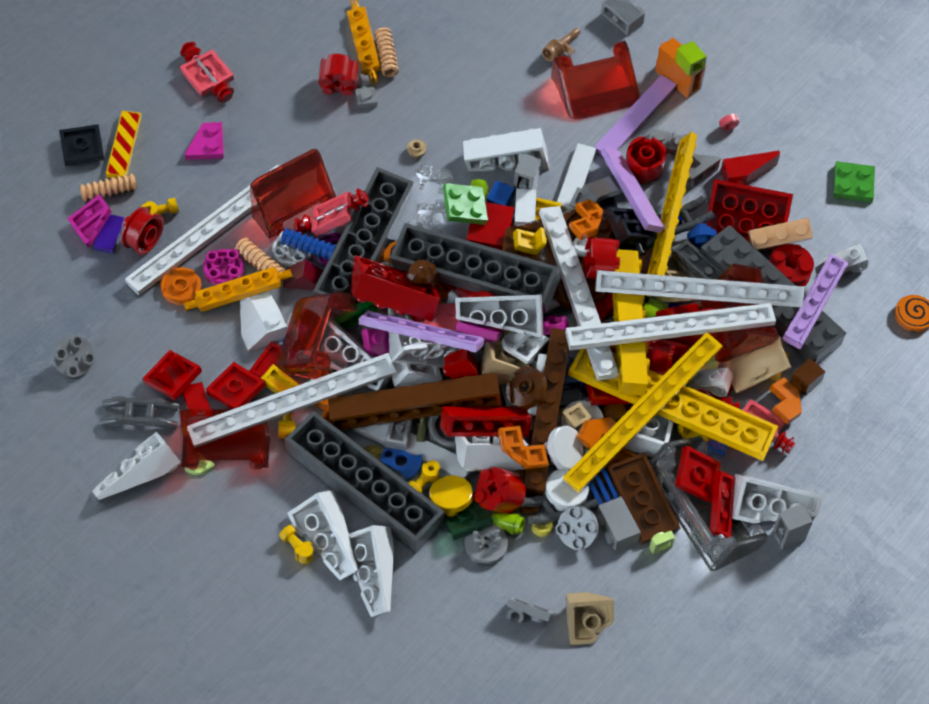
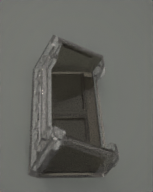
[650,436,769,572]

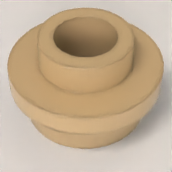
[407,140,427,159]

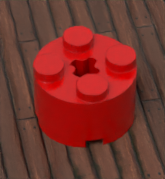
[318,54,359,96]
[625,136,666,184]
[583,237,620,279]
[474,467,526,514]

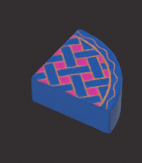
[705,438,727,456]

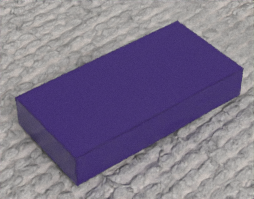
[93,214,125,254]

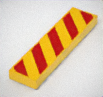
[106,111,142,179]

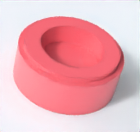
[719,114,740,131]

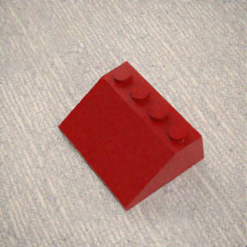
[707,179,793,251]
[351,255,440,322]

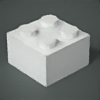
[624,404,673,460]

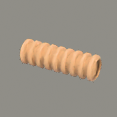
[374,27,399,77]
[80,173,137,202]
[235,238,285,273]

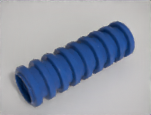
[280,228,337,261]

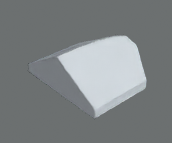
[501,331,549,364]

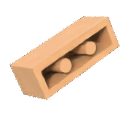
[747,218,813,251]

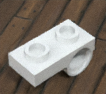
[823,243,869,273]
[688,368,733,397]

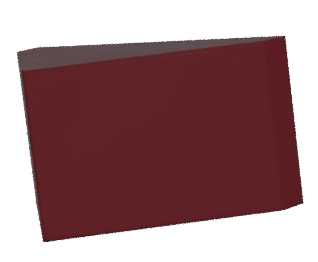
[283,259,323,290]

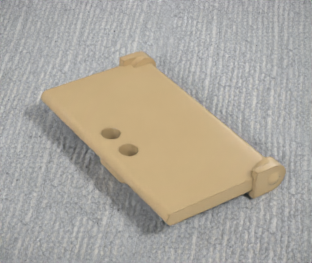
[722,335,791,394]

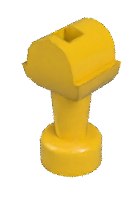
[141,197,179,215]
[278,411,296,439]
[408,460,440,494]
[279,525,313,565]

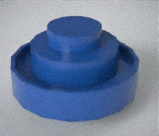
[687,223,717,247]

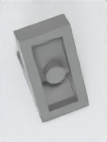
[685,154,721,190]

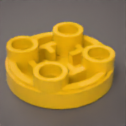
[429,475,473,517]

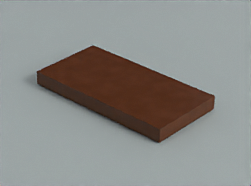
[605,452,681,545]

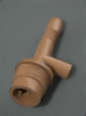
[542,28,581,61]

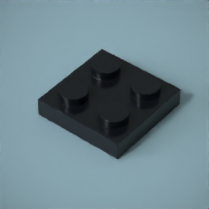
[59,124,105,166]

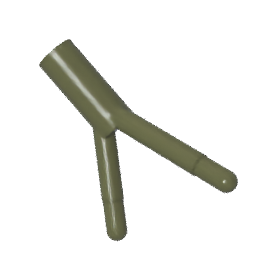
[413,417,429,442]

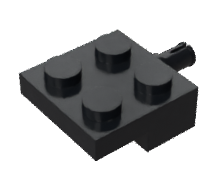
[604,207,657,257]

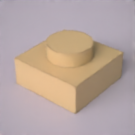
[562,402,592,431]

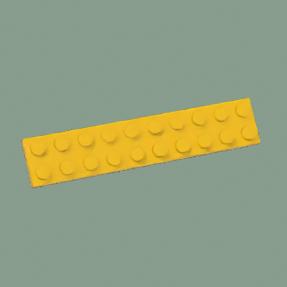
[567,348,778,461]

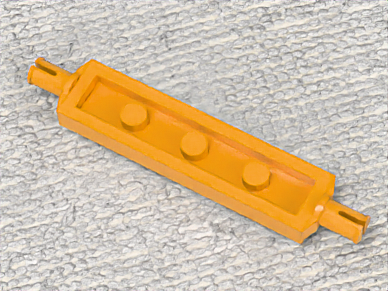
[347,0,381,84]
[184,267,293,312]

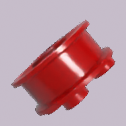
[121,207,164,255]
[769,244,814,287]

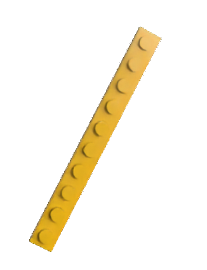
[646,131,698,297]
[563,332,723,494]

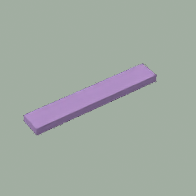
[594,75,677,156]
[601,147,664,233]
[782,253,848,349]
[359,311,484,352]

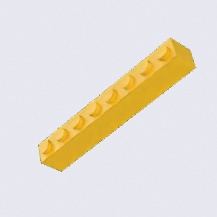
[612,250,651,396]

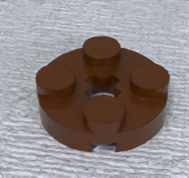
[506,366,547,409]

